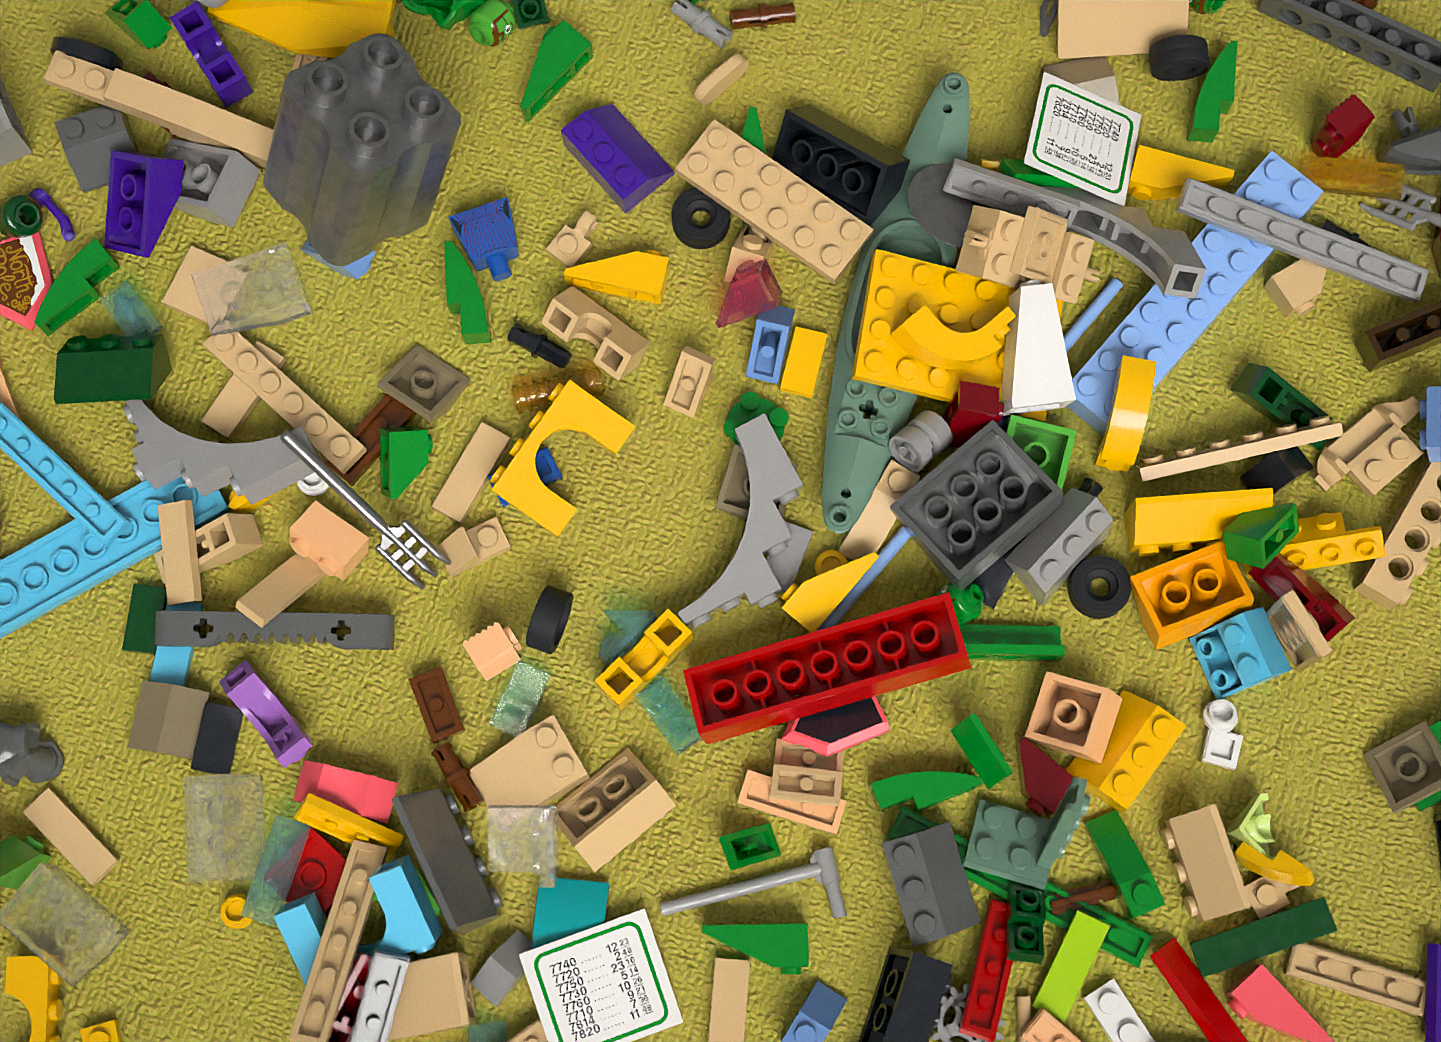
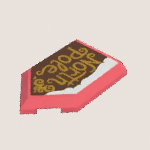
[0,232,53,331]

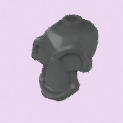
[0,722,65,787]

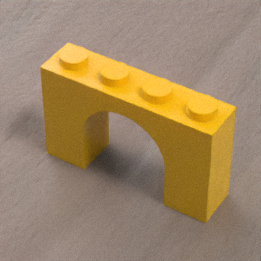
[490,380,636,537]

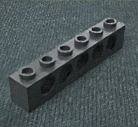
[1258,0,1441,92]

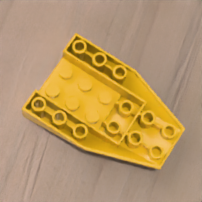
[207,0,396,58]

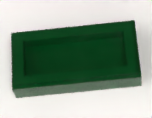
[122,584,167,655]

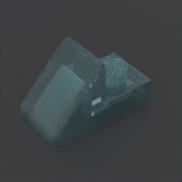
[598,610,657,667]

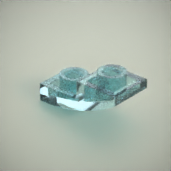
[635,676,702,756]

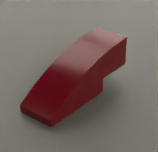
[1248,553,1355,643]

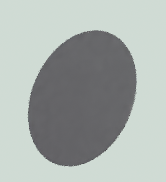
[908,163,998,248]

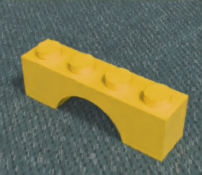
[5,956,64,1042]

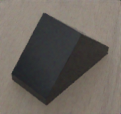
[1239,446,1314,495]

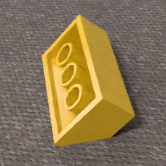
[1124,488,1273,557]

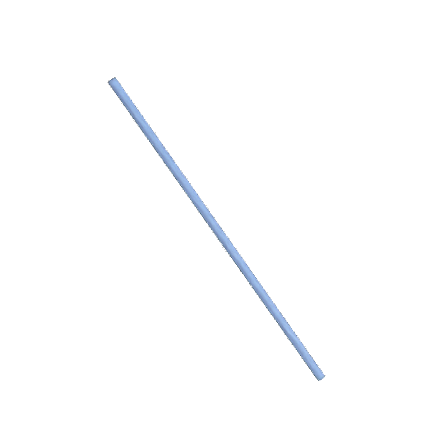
[816,278,1123,631]

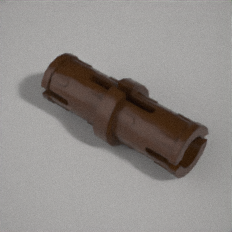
[729,2,796,30]
[431,742,484,812]

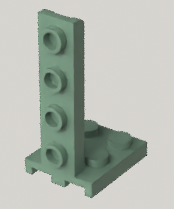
[963,777,1090,890]

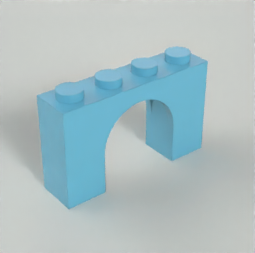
[273,855,443,985]

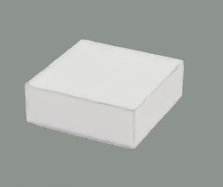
[1200,728,1243,770]

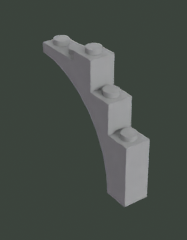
[1039,186,1206,299]
[122,400,320,505]
[678,413,803,629]

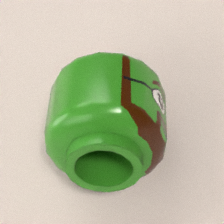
[469,0,516,47]

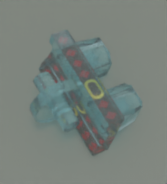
[100,281,162,336]

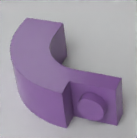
[219,660,312,768]

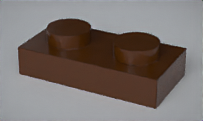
[409,667,466,744]

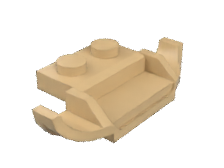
[1313,395,1423,498]

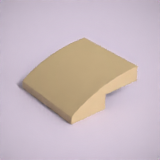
[770,738,844,806]

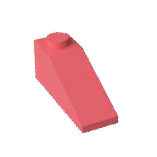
[1224,964,1334,1042]

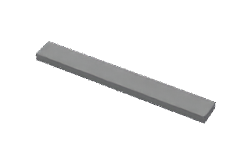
[1175,178,1429,303]

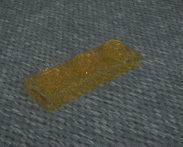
[1302,155,1405,200]

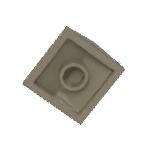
[1042,56,1120,105]
[377,344,470,422]
[715,444,798,522]
[127,680,211,759]
[1364,721,1441,814]

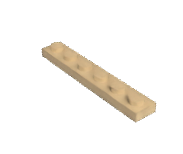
[203,321,367,474]
[1135,416,1344,482]
[289,839,388,1042]

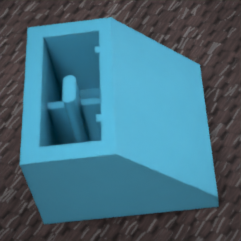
[1189,607,1292,700]

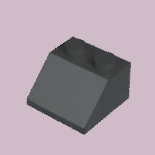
[55,105,139,193]

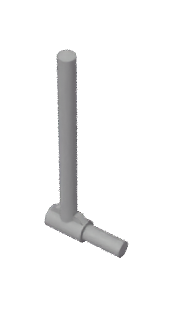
[660,847,847,919]

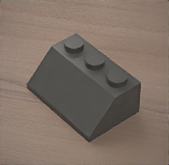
[882,821,980,946]

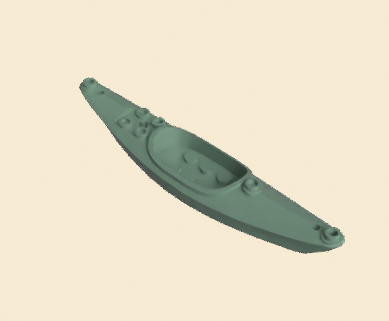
[822,73,970,534]

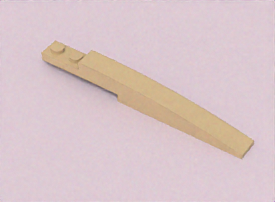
[43,50,274,168]

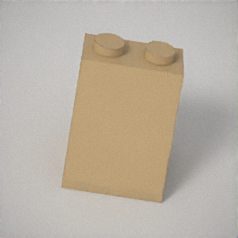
[389,952,478,1041]

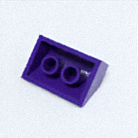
[561,104,675,214]

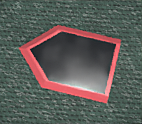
[782,696,890,757]

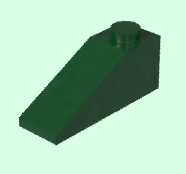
[1230,363,1334,451]

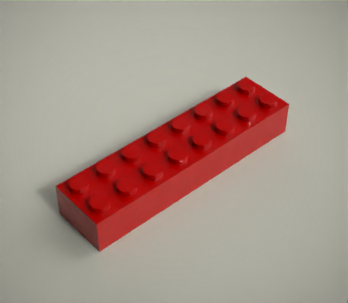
[683,592,972,745]

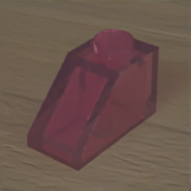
[716,259,783,328]

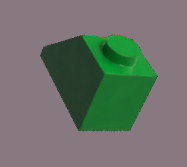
[105,0,172,50]
[379,426,433,499]
[1223,503,1299,569]

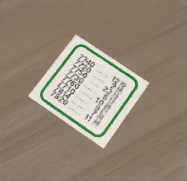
[1024,72,1141,206]
[519,908,683,1042]

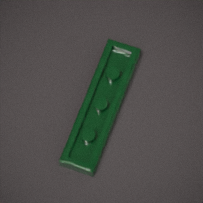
[1189,896,1338,978]

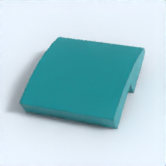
[531,876,609,950]

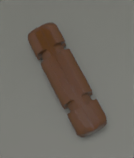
[1049,879,1117,916]

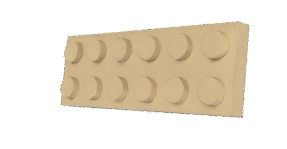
[675,119,874,284]

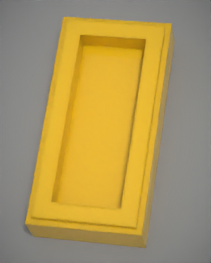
[780,326,828,398]

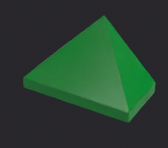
[719,823,781,871]

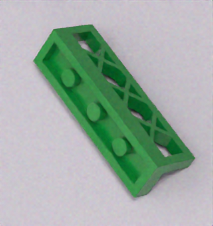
[959,624,1065,662]

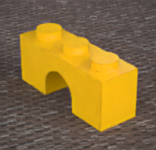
[595,609,693,710]

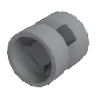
[889,410,953,473]

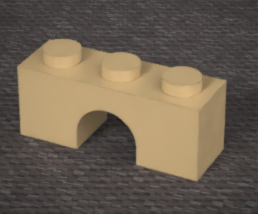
[541,286,650,381]

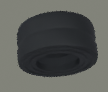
[1149,35,1210,81]
[671,187,730,249]
[1068,555,1132,619]

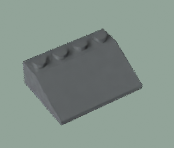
[890,420,1063,591]
[391,788,504,935]

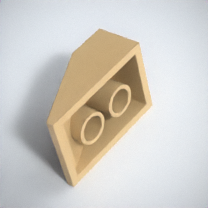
[469,715,590,831]

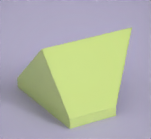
[1226,793,1276,861]

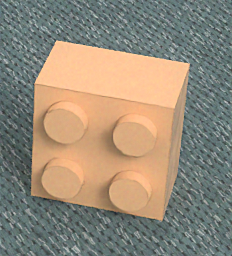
[1025,671,1122,764]

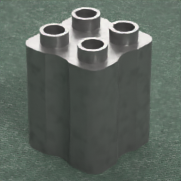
[263,33,461,266]

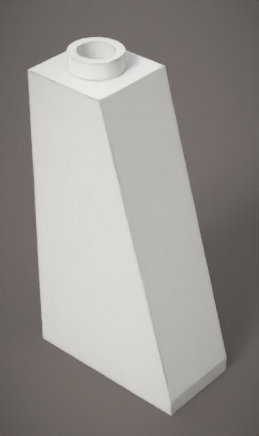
[1001,280,1076,416]

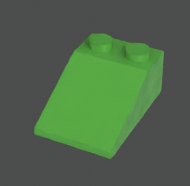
[1003,414,1077,490]

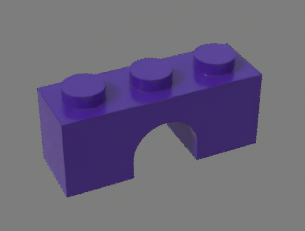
[170,1,253,108]

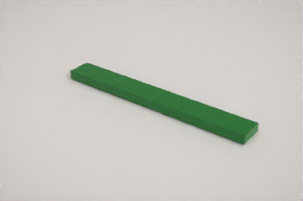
[886,806,1153,968]

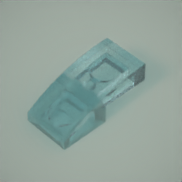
[490,660,551,737]

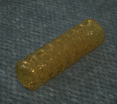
[511,366,605,414]

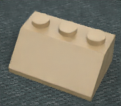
[548,748,676,872]
[1161,804,1251,923]

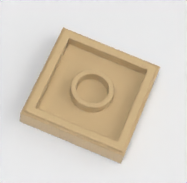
[1010,206,1068,284]
[162,246,251,329]

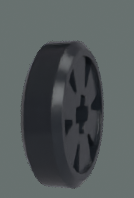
[49,35,124,71]

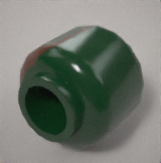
[0,195,43,238]

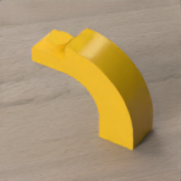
[891,305,1016,369]
[1095,355,1156,472]

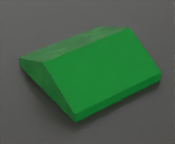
[950,713,1013,789]

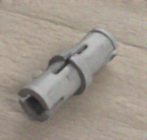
[671,0,733,49]

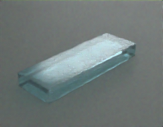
[240,815,311,927]

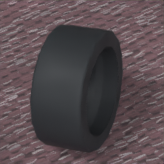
[526,585,573,654]

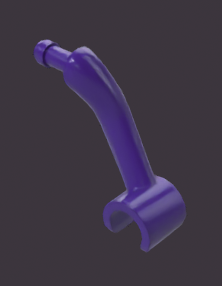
[28,188,75,241]

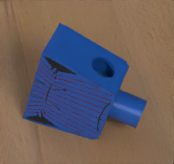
[449,197,519,281]

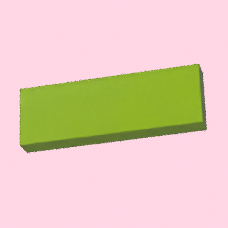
[1032,909,1110,1022]

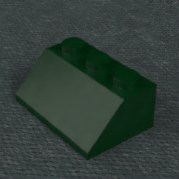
[54,332,172,404]

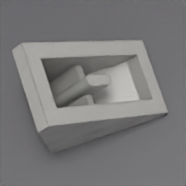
[471,930,532,1007]

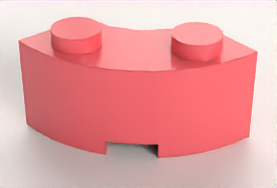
[293,760,398,824]

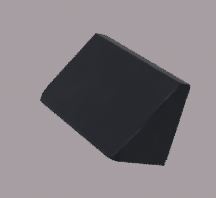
[191,702,244,777]

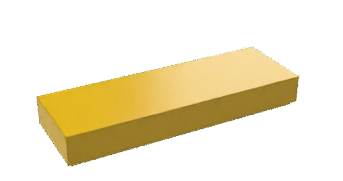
[294,793,404,860]

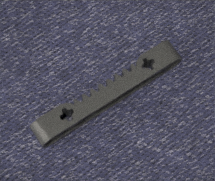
[154,611,395,650]

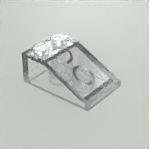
[192,242,313,336]

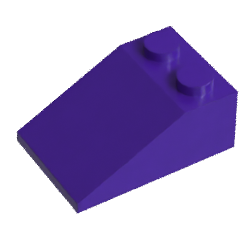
[104,150,184,257]

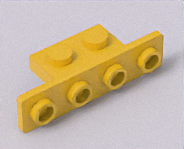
[1244,512,1386,579]

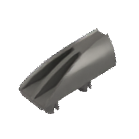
[1378,107,1441,175]

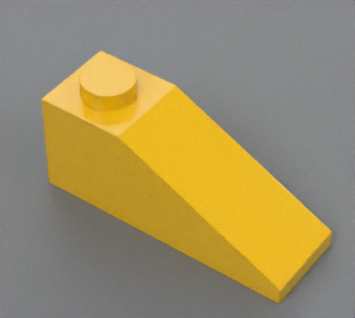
[1127,145,1235,201]
[564,250,670,305]
[780,552,879,633]

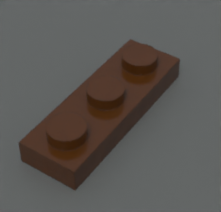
[325,394,417,487]

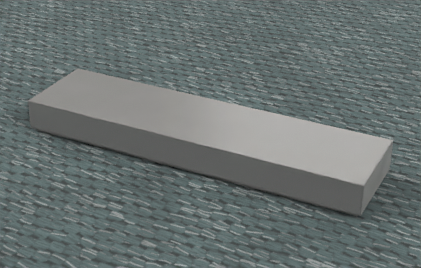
[943,158,1080,232]

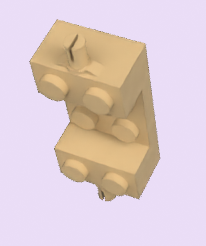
[955,205,1101,304]

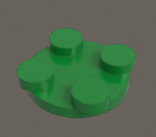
[723,391,789,446]

